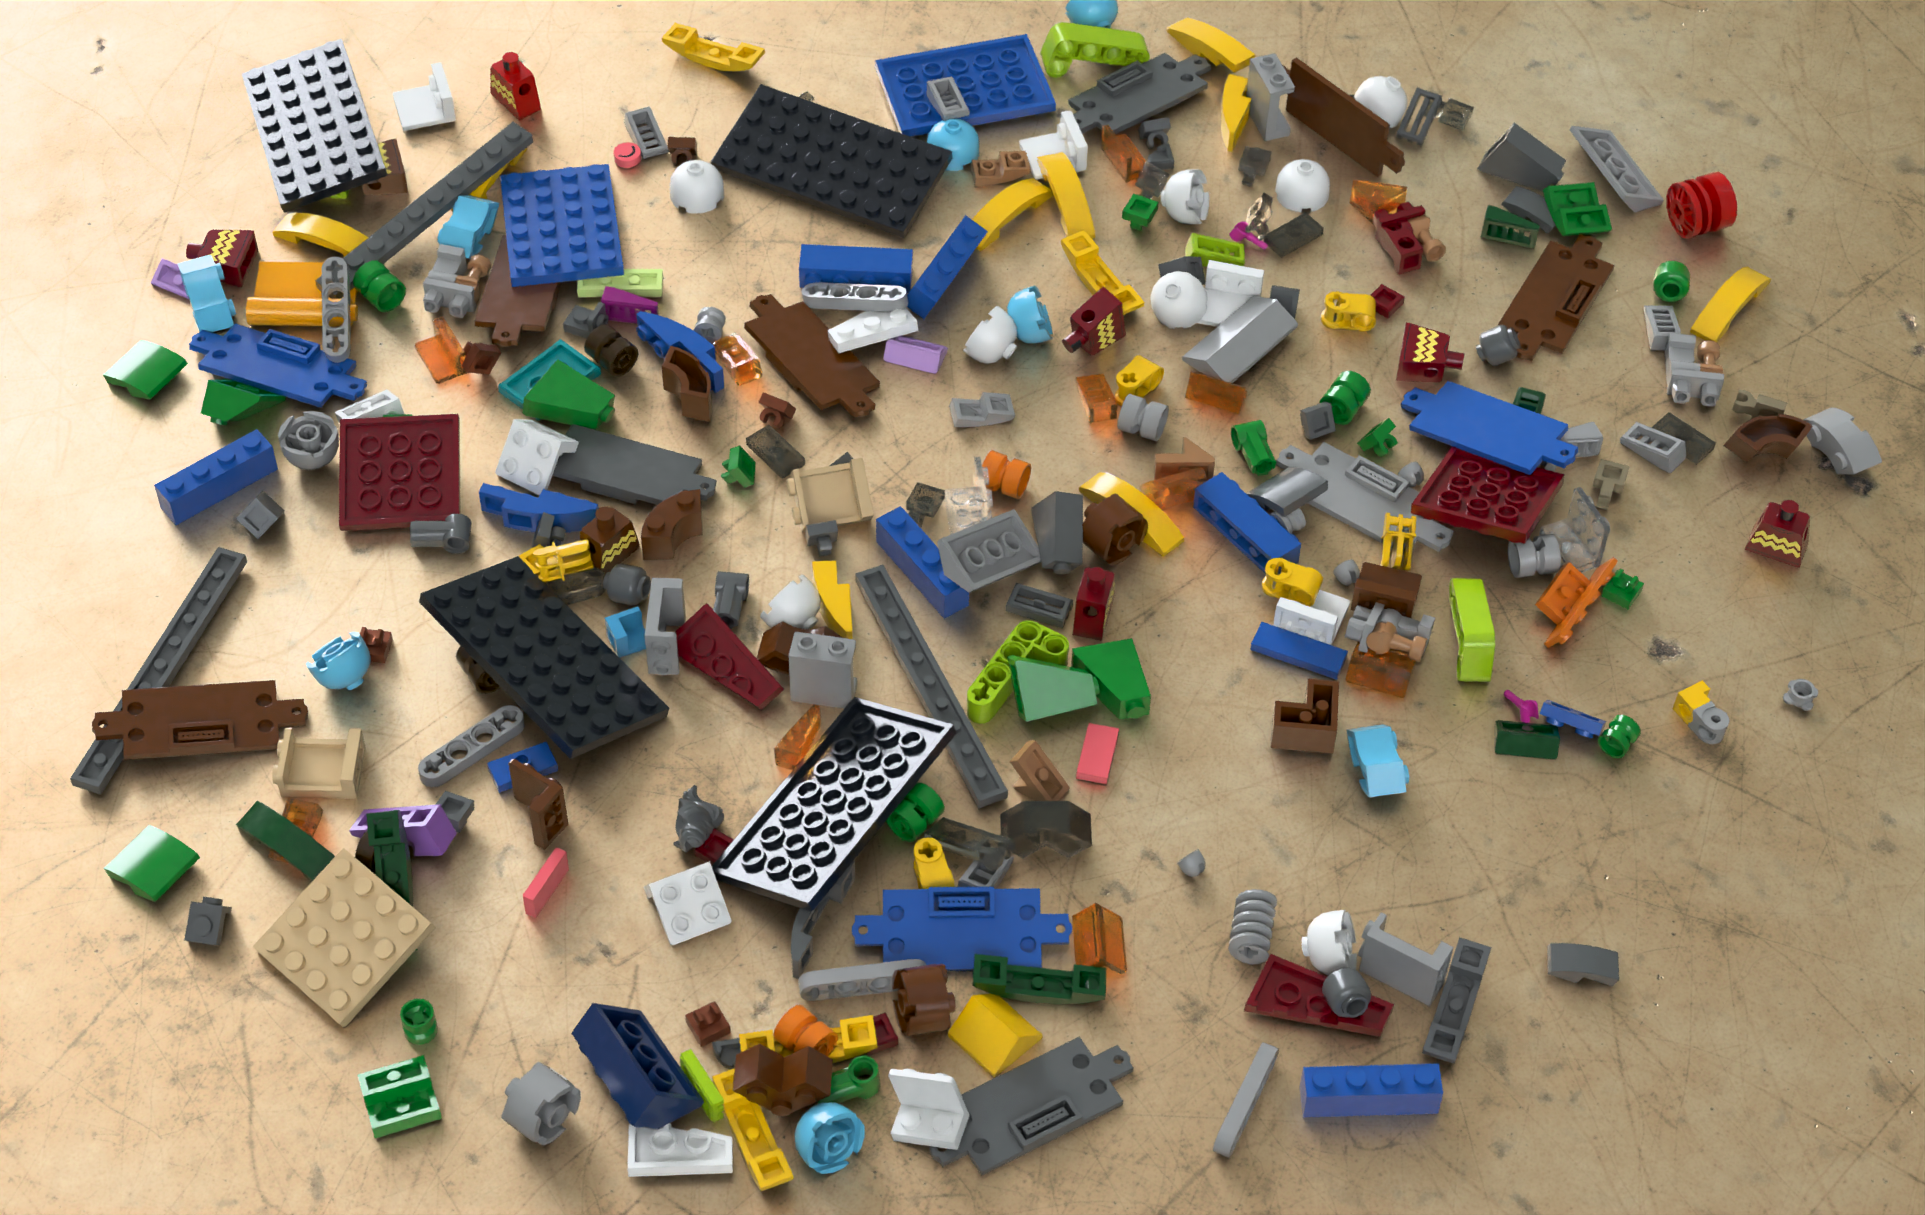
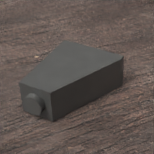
[1477,123,1566,192]
[1031,491,1083,574]

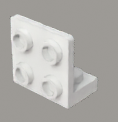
[392,62,456,131]
[1019,110,1088,180]
[1197,260,1264,327]
[495,419,579,495]
[1273,590,1350,645]
[643,861,732,945]
[888,1068,969,1150]

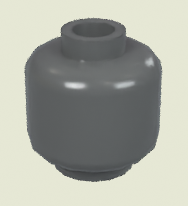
[1476,325,1521,366]
[603,563,651,606]
[1322,968,1372,1018]

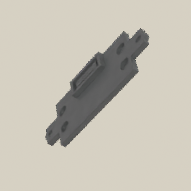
[1068,53,1211,137]
[552,424,717,505]
[929,1036,1134,1176]

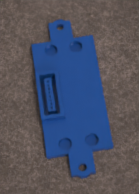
[189,324,367,408]
[1401,381,1578,475]
[852,887,1072,971]

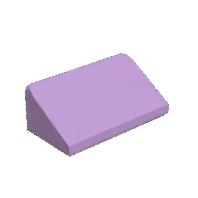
[151,258,189,299]
[883,336,948,374]

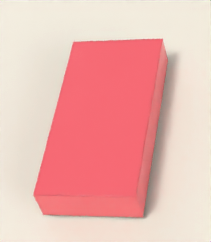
[1076,723,1119,785]
[523,848,569,918]

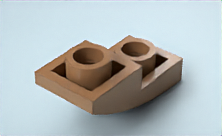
[970,151,1031,187]

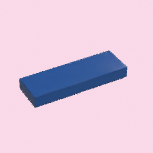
[1250,622,1348,680]

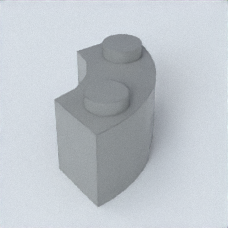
[1803,408,1882,474]

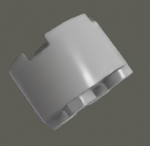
[501,1062,581,1145]

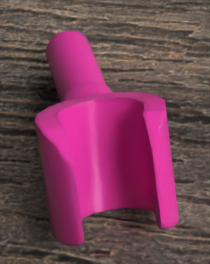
[1229,221,1268,250]
[1503,690,1539,723]

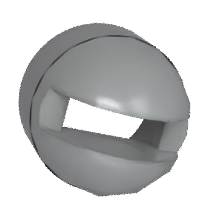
[1398,462,1424,487]
[1333,559,1360,586]
[1177,849,1206,877]

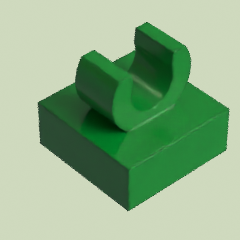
[1122,193,1159,231]
[1357,418,1398,457]
[721,445,756,488]
[1602,568,1644,610]

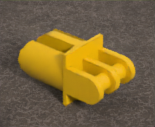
[1381,512,1416,571]
[533,539,594,582]

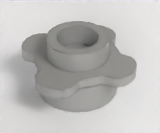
[1783,679,1818,711]

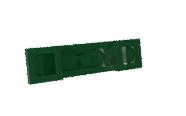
[236,801,335,882]
[366,810,413,907]
[972,954,1106,1004]

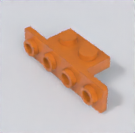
[1535,557,1618,648]

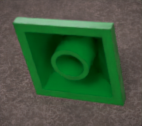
[200,380,286,425]

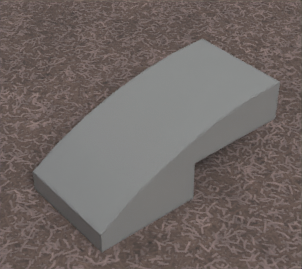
[949,392,1015,427]

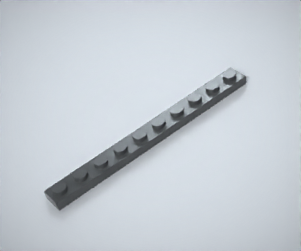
[315,122,533,299]
[70,547,247,794]
[855,565,1008,808]

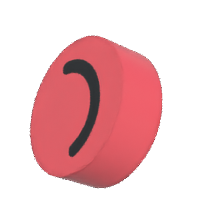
[614,142,641,168]

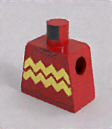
[490,52,541,121]

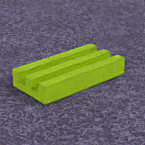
[680,1049,724,1123]

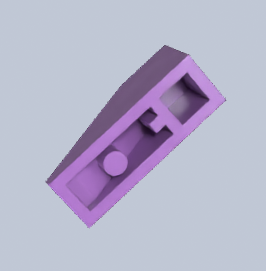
[349,804,457,856]

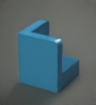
[605,607,646,658]

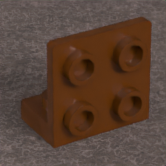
[1351,562,1422,618]
[508,758,569,850]

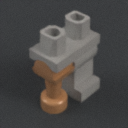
[423,244,491,318]
[1664,333,1724,407]
[1345,602,1435,662]

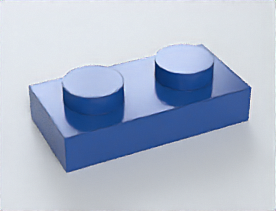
[1540,699,1607,738]

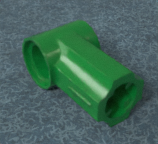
[1231,420,1276,476]
[817,1056,880,1104]

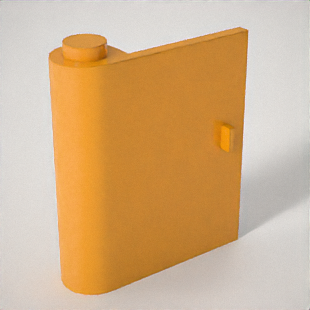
[246,261,358,327]

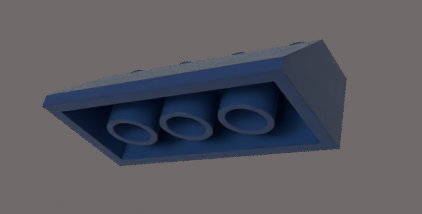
[571,1003,704,1129]

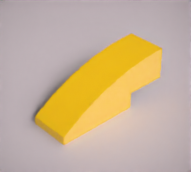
[1221,74,1251,152]
[812,561,853,639]

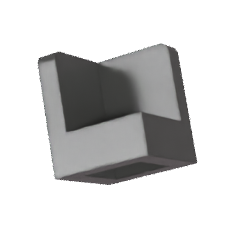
[1158,256,1205,285]
[236,490,284,539]

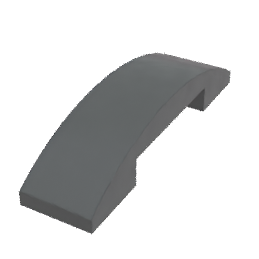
[791,861,855,979]
[1422,937,1492,1064]

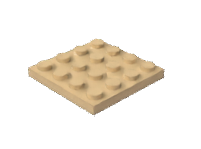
[252,848,436,1028]

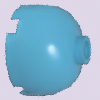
[1065,0,1118,28]
[927,118,979,171]
[1007,285,1053,344]
[306,632,371,690]
[794,1102,865,1174]

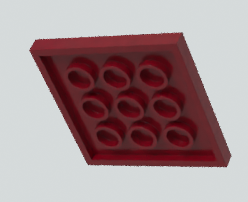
[339,414,461,531]
[1411,446,1565,544]

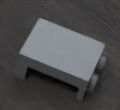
[1246,54,1295,141]
[645,578,686,675]
[789,632,857,709]
[1358,912,1453,1006]

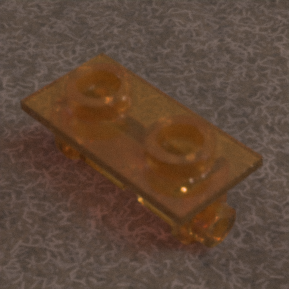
[1185,371,1248,414]

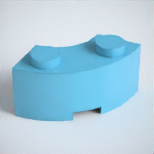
[438,195,499,259]
[177,255,236,333]
[1346,724,1409,797]

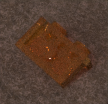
[1139,466,1206,510]
[1345,642,1417,698]

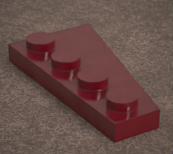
[675,603,784,710]
[1244,954,1394,1037]

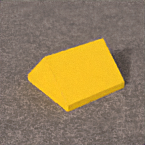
[948,993,1043,1078]

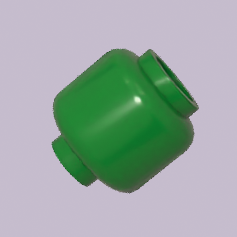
[1653,261,1690,302]

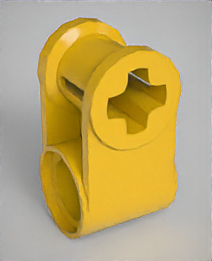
[1320,291,1376,332]
[1115,355,1164,406]
[1261,558,1323,607]
[913,837,955,889]

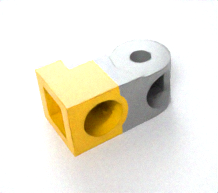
[1672,680,1730,744]

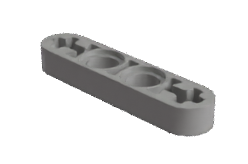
[322,257,351,363]
[802,282,908,312]
[418,705,525,788]
[798,959,926,1001]
[1213,1042,1279,1158]

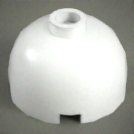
[1353,76,1407,128]
[1275,159,1330,212]
[670,160,724,214]
[1161,169,1209,225]
[1150,271,1208,329]
[963,306,1017,364]
[760,575,821,629]
[1302,910,1357,976]

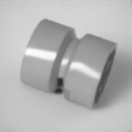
[1117,394,1169,441]
[1508,534,1561,578]

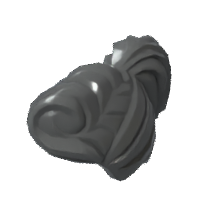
[673,785,724,852]

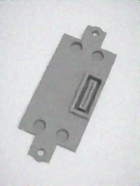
[1276,442,1454,555]

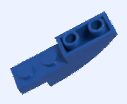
[636,311,724,393]
[479,483,599,533]

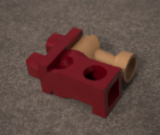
[1373,201,1446,275]

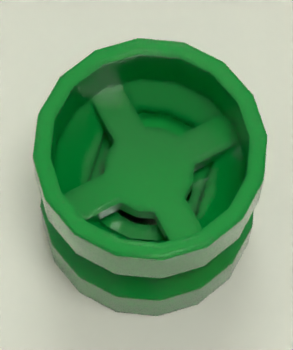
[1598,715,1641,758]
[400,999,438,1045]

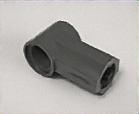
[410,514,472,554]
[713,571,749,629]

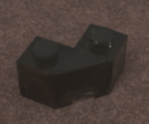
[1000,801,1092,859]

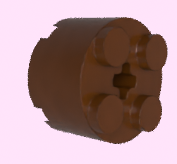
[1082,493,1148,565]
[892,964,956,1036]

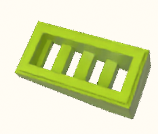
[1185,233,1245,267]

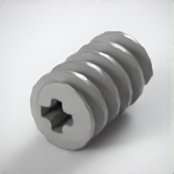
[1228,889,1277,965]

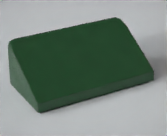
[1494,720,1560,759]

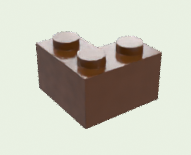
[1271,679,1339,754]
[733,1044,833,1117]

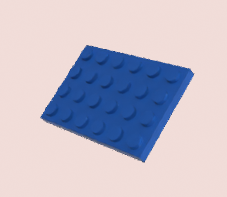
[875,34,1056,137]
[500,164,624,287]

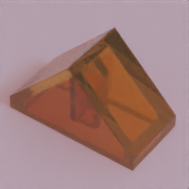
[1350,179,1407,225]

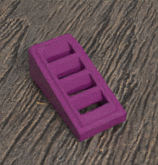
[601,286,659,324]

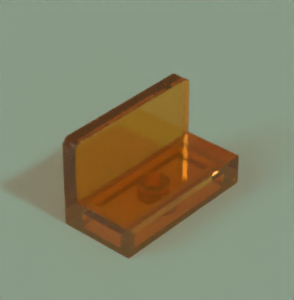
[1101,125,1150,183]
[415,316,467,384]
[1072,903,1127,974]

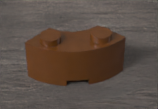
[661,346,712,422]
[1723,414,1813,463]
[641,489,703,560]
[757,621,843,675]

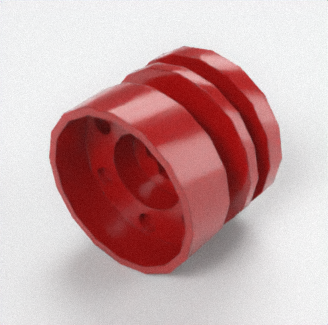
[1666,172,1737,239]

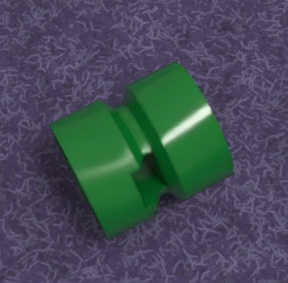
[353,260,406,312]
[1319,370,1371,425]
[886,782,945,842]

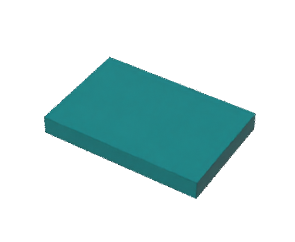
[498,339,601,421]

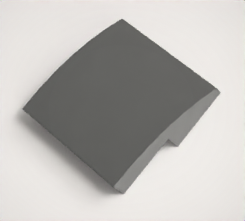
[1246,467,1328,517]

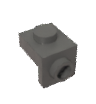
[184,896,232,946]

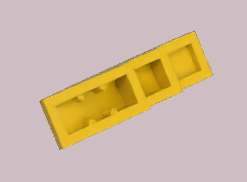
[1167,17,1256,73]

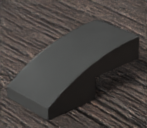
[1501,186,1555,234]
[1547,943,1619,986]

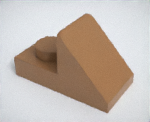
[1154,437,1215,482]
[1010,740,1070,809]

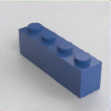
[907,215,988,319]
[799,244,913,293]
[154,429,278,525]
[1193,472,1301,574]
[876,506,969,619]
[1299,1064,1443,1117]

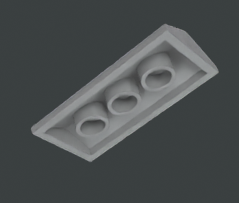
[1570,126,1664,212]
[1182,296,1298,389]
[937,509,1041,593]

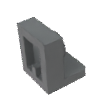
[563,302,609,339]

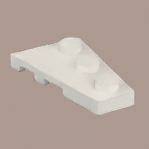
[828,308,918,353]
[628,1123,733,1177]

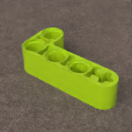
[1040,22,1150,78]
[1449,578,1495,682]
[967,620,1069,724]

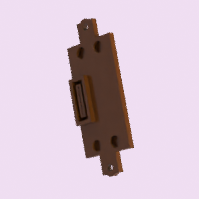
[1283,57,1405,177]
[474,235,562,347]
[1498,235,1614,361]
[744,294,880,418]
[92,680,308,760]

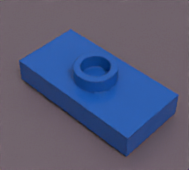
[487,742,559,793]

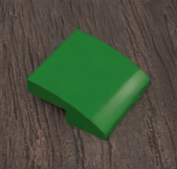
[1543,182,1612,236]
[103,340,188,399]
[104,825,200,902]
[357,1055,442,1138]

